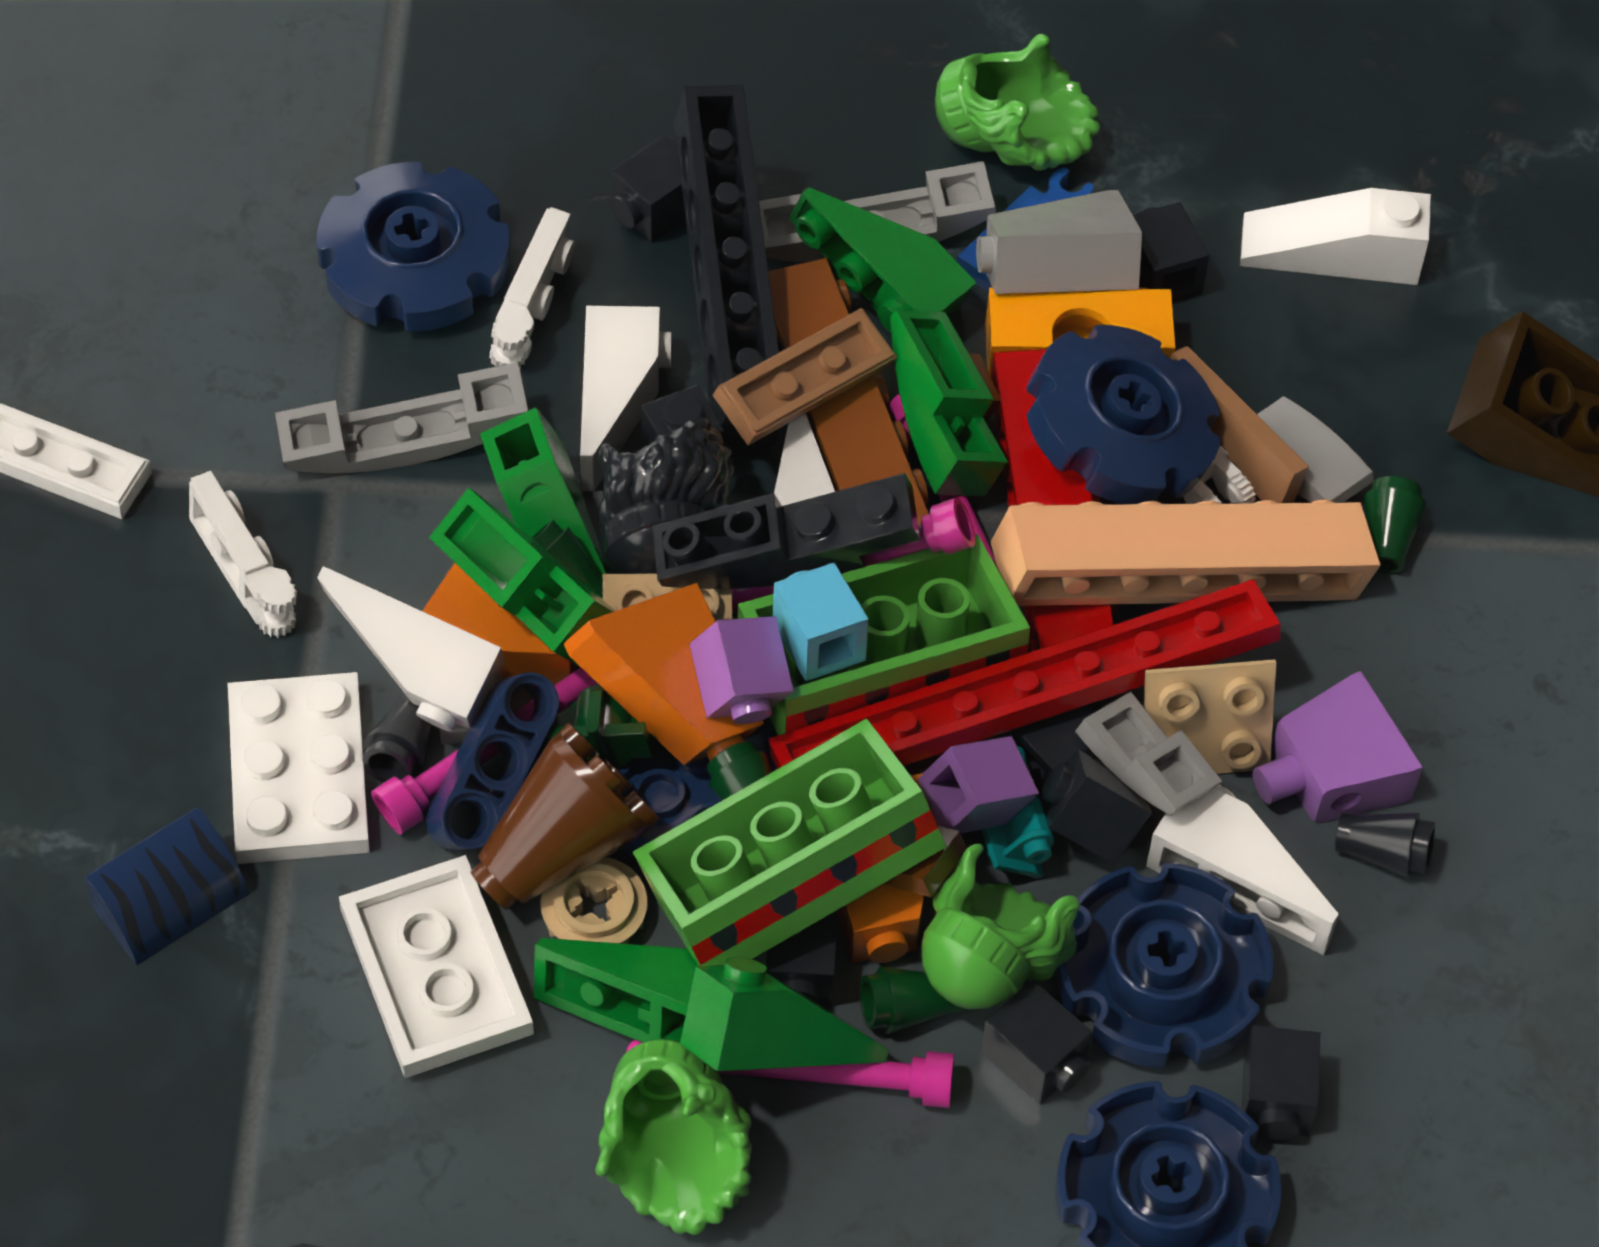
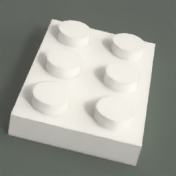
[228,672,370,864]
[339,855,534,1078]

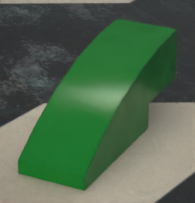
[890,309,1008,496]
[429,487,615,667]

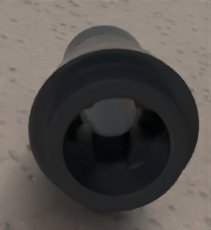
[362,692,431,783]
[1335,813,1435,877]

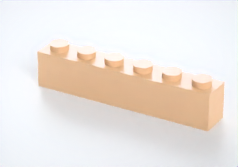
[991,499,1380,606]

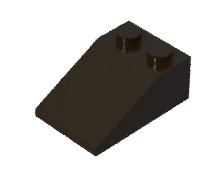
[1447,311,1599,497]

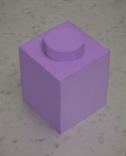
[690,616,794,724]
[918,736,1039,834]

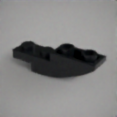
[652,473,920,589]

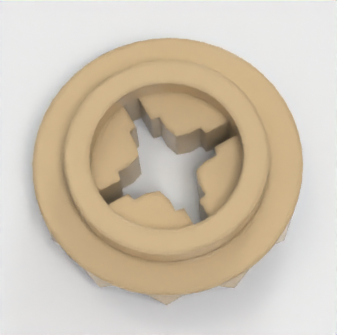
[541,857,647,944]

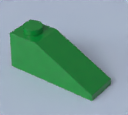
[534,938,698,1043]
[680,957,889,1071]

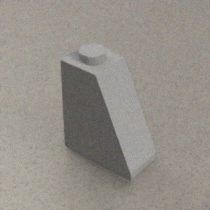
[976,190,1142,294]

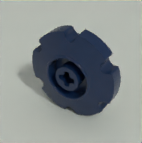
[316,162,511,331]
[1026,325,1221,504]
[1055,863,1273,1069]
[1055,1081,1281,1247]

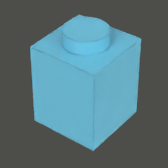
[773,563,869,681]

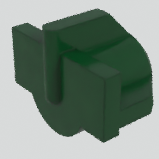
[547,684,653,768]

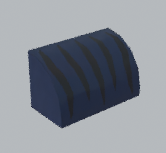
[85,806,249,965]

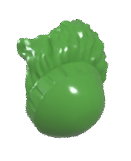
[935,34,1100,171]
[922,844,1080,1009]
[595,1039,752,1236]

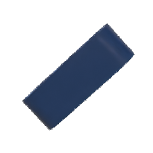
[426,672,559,851]

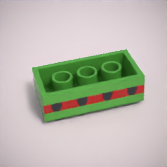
[738,534,1030,735]
[633,718,947,966]

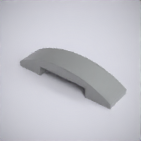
[759,161,996,263]
[275,362,528,473]

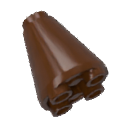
[470,723,661,910]

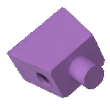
[1252,671,1423,823]

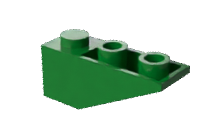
[789,187,977,333]
[480,407,610,599]

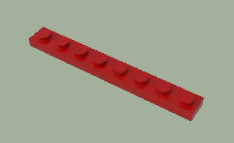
[769,579,1281,769]

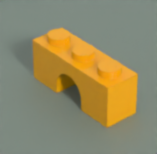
[985,287,1175,377]

